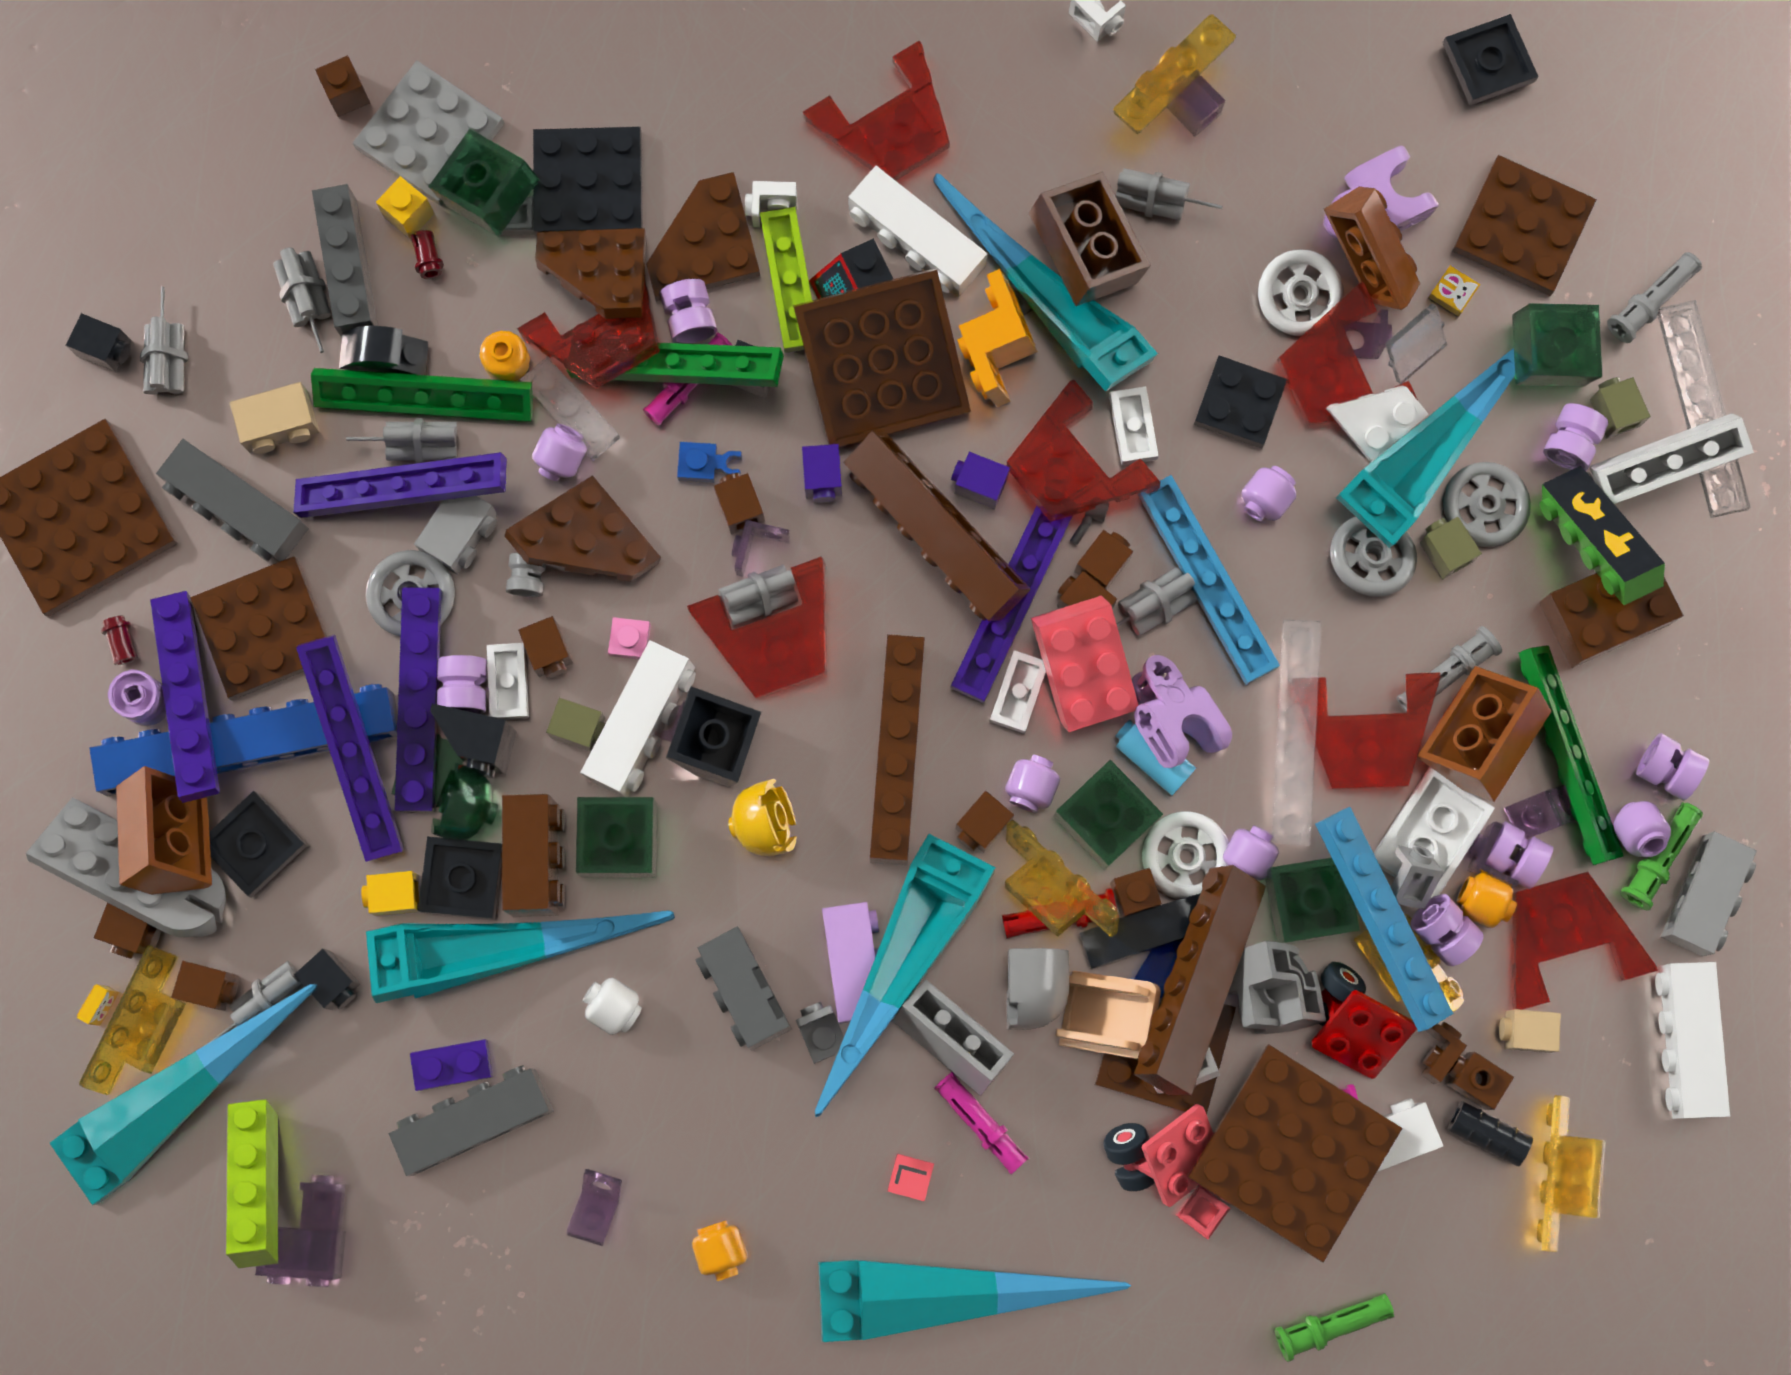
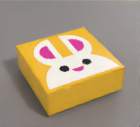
[1428,265,1481,317]
[77,984,119,1026]

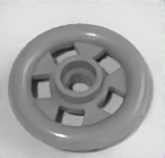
[1443,462,1531,547]
[1330,517,1417,597]
[366,550,455,636]

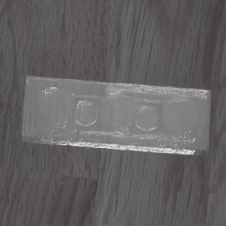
[520,357,620,461]

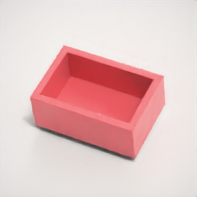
[1031,595,1139,732]

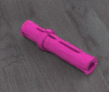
[643,332,732,426]
[934,1072,1029,1175]

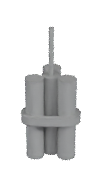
[1116,168,1223,220]
[273,247,331,353]
[140,287,188,395]
[346,418,457,463]
[718,565,827,626]
[1116,567,1197,636]
[206,961,304,1045]

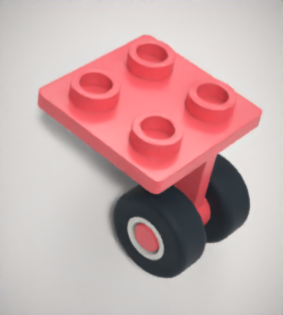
[1103,1104,1214,1207]

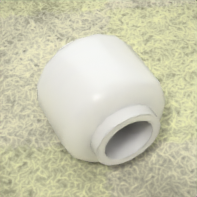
[582,978,642,1035]

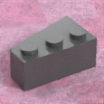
[695,926,792,1051]

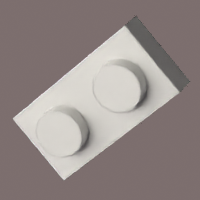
[1109,386,1159,465]
[487,643,529,720]
[990,650,1046,734]

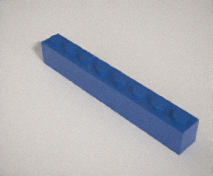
[89,684,398,797]

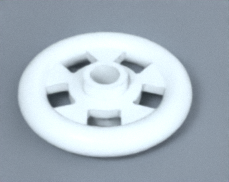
[1258,250,1344,336]
[1142,811,1229,900]

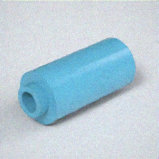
[1115,719,1196,796]

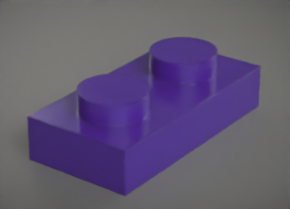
[410,1039,493,1091]

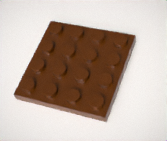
[793,268,971,447]
[0,419,178,617]
[1188,1044,1402,1263]

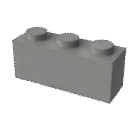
[1661,831,1757,956]
[893,979,1014,1096]

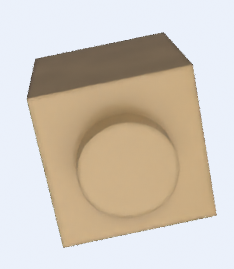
[1499,1009,1561,1053]

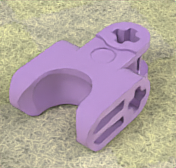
[1324,146,1439,239]
[1132,655,1232,768]

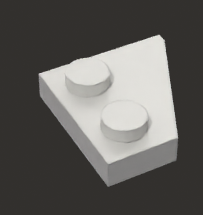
[1326,385,1429,462]

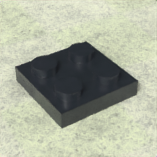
[1443,14,1539,105]
[1194,355,1287,449]
[209,791,307,898]
[418,836,502,920]

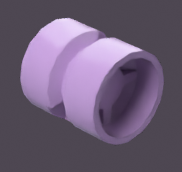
[659,279,717,344]
[1543,403,1609,471]
[437,655,487,714]
[108,669,166,726]
[1636,733,1709,801]
[1481,821,1553,889]
[1411,894,1483,966]

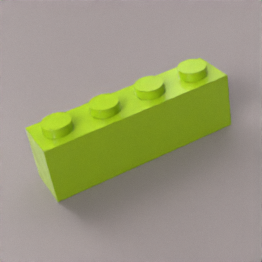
[226,1099,278,1268]

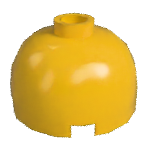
[728,779,797,857]

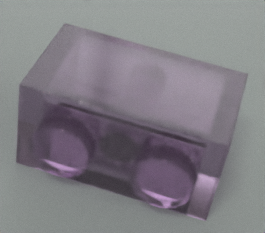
[255,1227,346,1287]

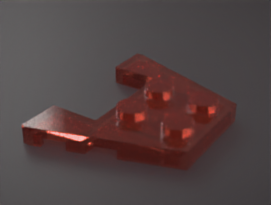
[803,41,950,181]
[517,274,660,389]
[1277,282,1418,425]
[1006,379,1161,522]
[687,556,827,699]
[1292,672,1440,789]
[1512,872,1658,1010]

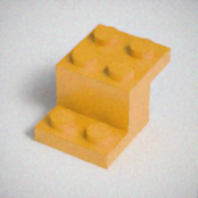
[957,269,1038,407]

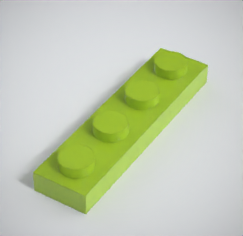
[760,207,812,353]

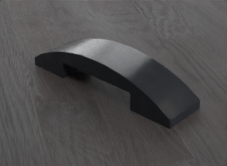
[1079,894,1200,970]

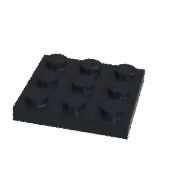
[533,127,643,236]

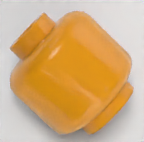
[479,330,530,381]
[1456,872,1517,928]
[692,1220,747,1281]

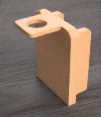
[1055,971,1161,1059]

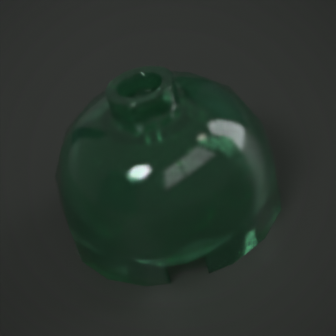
[431,762,498,841]

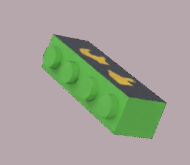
[1540,466,1665,605]

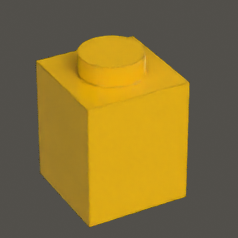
[376,176,435,240]
[361,871,420,916]

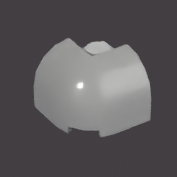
[1228,941,1326,1034]
[1007,948,1069,1030]

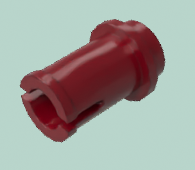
[410,230,444,279]
[101,615,138,665]

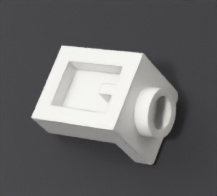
[1068,0,1126,42]
[745,181,797,227]

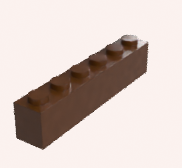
[843,431,1031,621]
[870,634,925,865]
[1134,865,1266,1095]

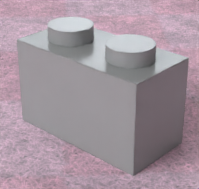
[414,496,497,575]

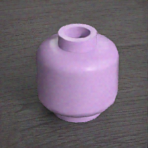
[532,424,587,481]
[1242,466,1296,521]
[1005,755,1060,813]
[1614,801,1671,857]
[1223,825,1279,880]

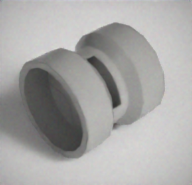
[506,553,546,597]

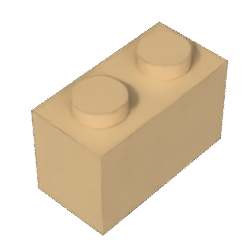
[229,382,320,454]

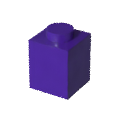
[802,444,842,503]
[951,451,1010,509]

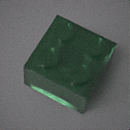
[428,129,540,237]
[1512,303,1602,386]
[1053,759,1163,870]
[576,797,657,878]
[1265,857,1360,944]

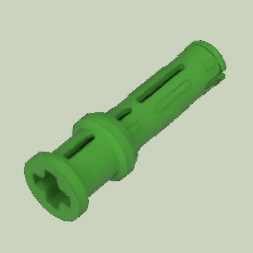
[1620,802,1704,911]
[1275,1293,1394,1362]

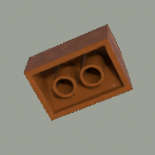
[1324,186,1420,310]
[1418,666,1551,802]
[116,766,212,895]

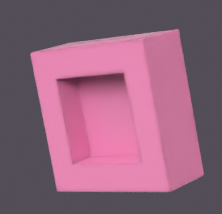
[608,617,651,659]

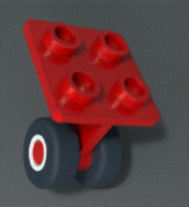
[1311,962,1417,1079]

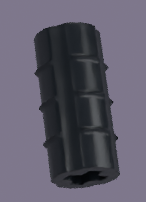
[1447,1101,1533,1167]

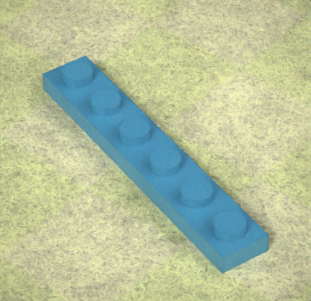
[1138,475,1280,685]
[1315,807,1454,1032]

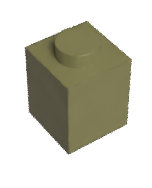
[1590,377,1651,439]
[1420,517,1482,580]
[546,697,606,752]

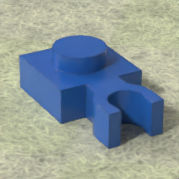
[677,442,742,483]

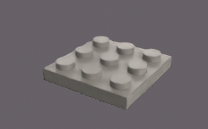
[353,60,505,206]

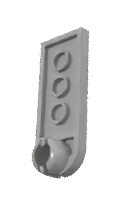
[26,797,226,937]

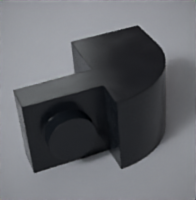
[339,326,428,375]

